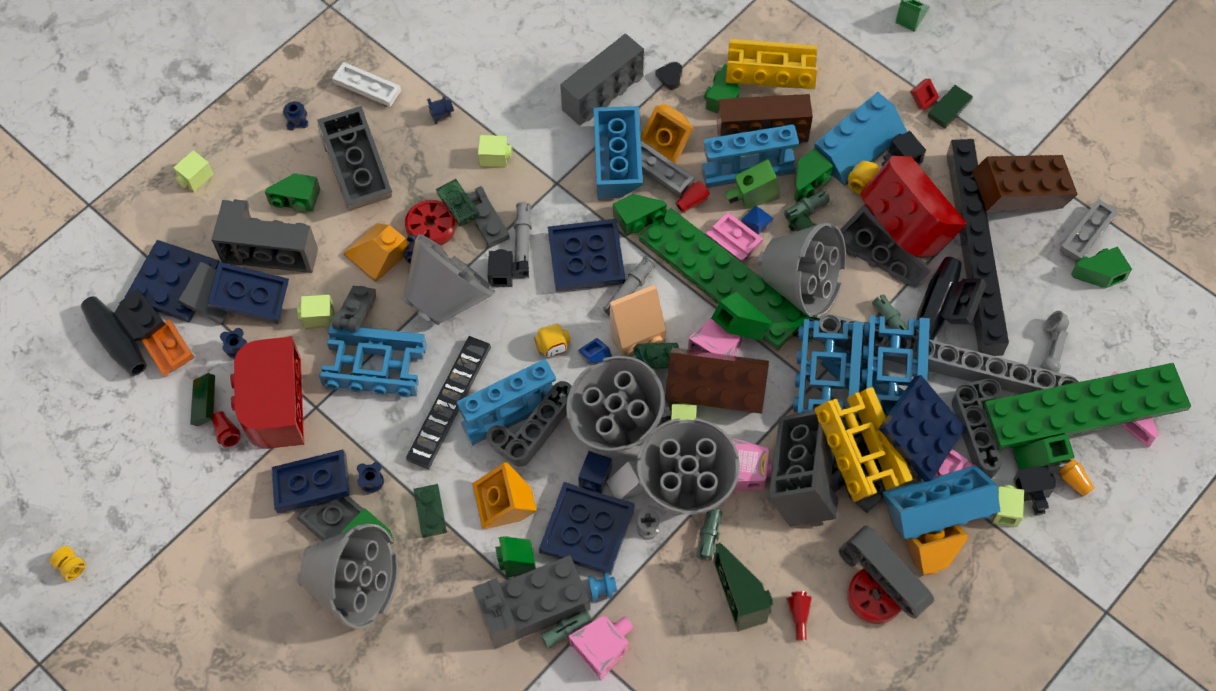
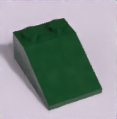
[713,543,773,631]

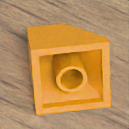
[640,104,694,164]
[343,223,408,282]
[472,462,537,529]
[905,525,968,575]

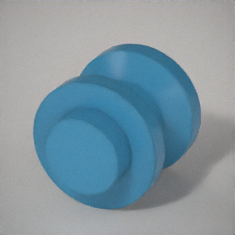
[588,573,617,602]

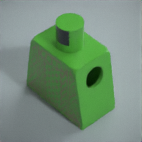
[725,159,780,209]

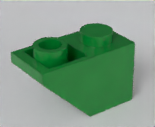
[704,63,740,114]
[794,148,833,202]
[265,173,320,212]
[613,194,667,236]
[1071,246,1132,289]
[711,292,772,340]
[1013,434,1075,470]
[495,536,536,578]

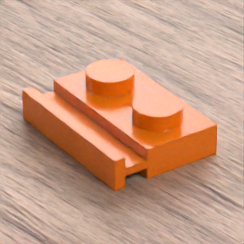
[141,319,195,377]

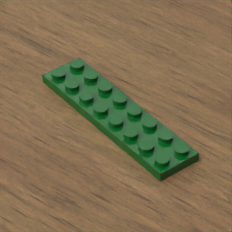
[639,208,810,350]
[983,363,1191,450]

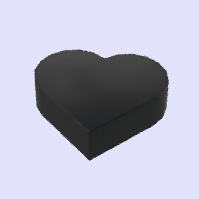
[655,62,683,90]

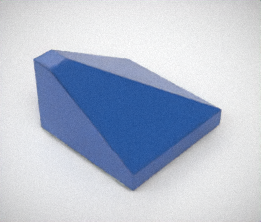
[741,205,774,235]
[578,338,612,363]

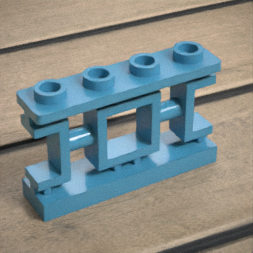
[702,125,799,188]
[861,315,930,405]
[793,319,863,422]
[319,324,427,397]
[457,359,556,446]

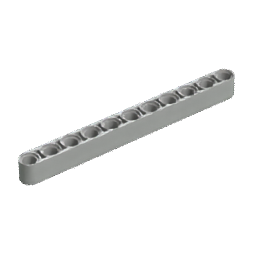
[819,314,1079,394]

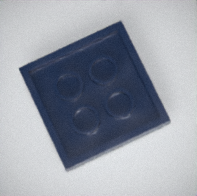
[548,219,626,291]
[125,240,220,323]
[879,375,966,482]
[539,482,635,575]

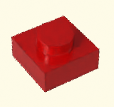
[910,79,939,110]

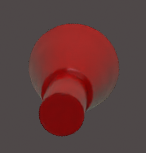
[787,591,812,640]

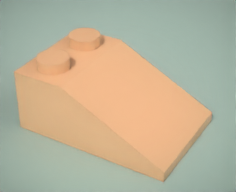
[610,284,666,357]

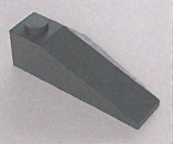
[840,204,932,288]

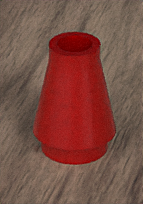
[675,181,710,213]
[212,411,240,448]

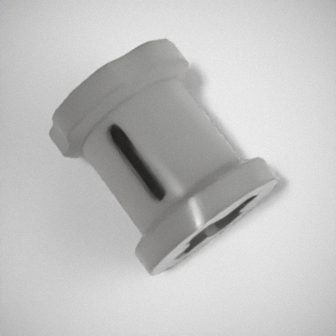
[637,509,660,540]

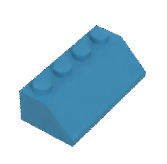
[814,92,907,186]
[594,106,643,199]
[882,466,1001,539]

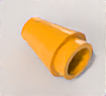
[1058,459,1095,497]

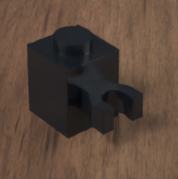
[881,131,926,167]
[487,249,529,287]
[1013,465,1056,516]

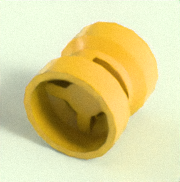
[49,545,86,581]

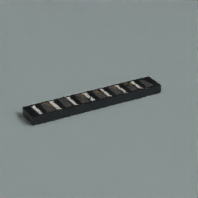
[406,336,491,470]

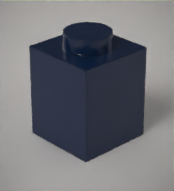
[578,451,612,493]

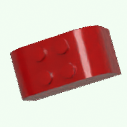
[860,156,967,257]
[230,336,304,449]

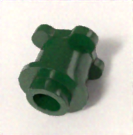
[788,209,816,231]

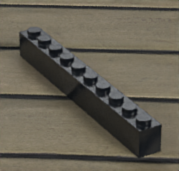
[947,139,1009,356]

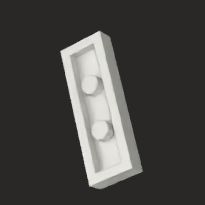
[332,62,401,107]

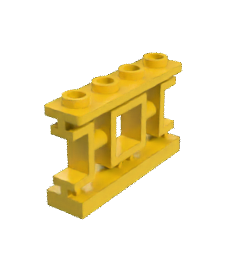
[726,39,817,89]
[815,387,913,502]

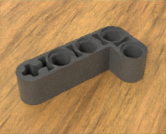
[951,379,1002,479]
[487,381,572,467]
[838,526,934,619]

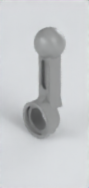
[1041,311,1069,373]

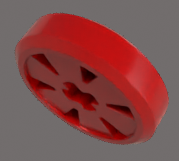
[405,200,456,246]
[847,569,901,624]

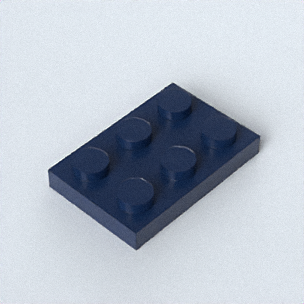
[207,262,289,324]
[272,449,350,514]

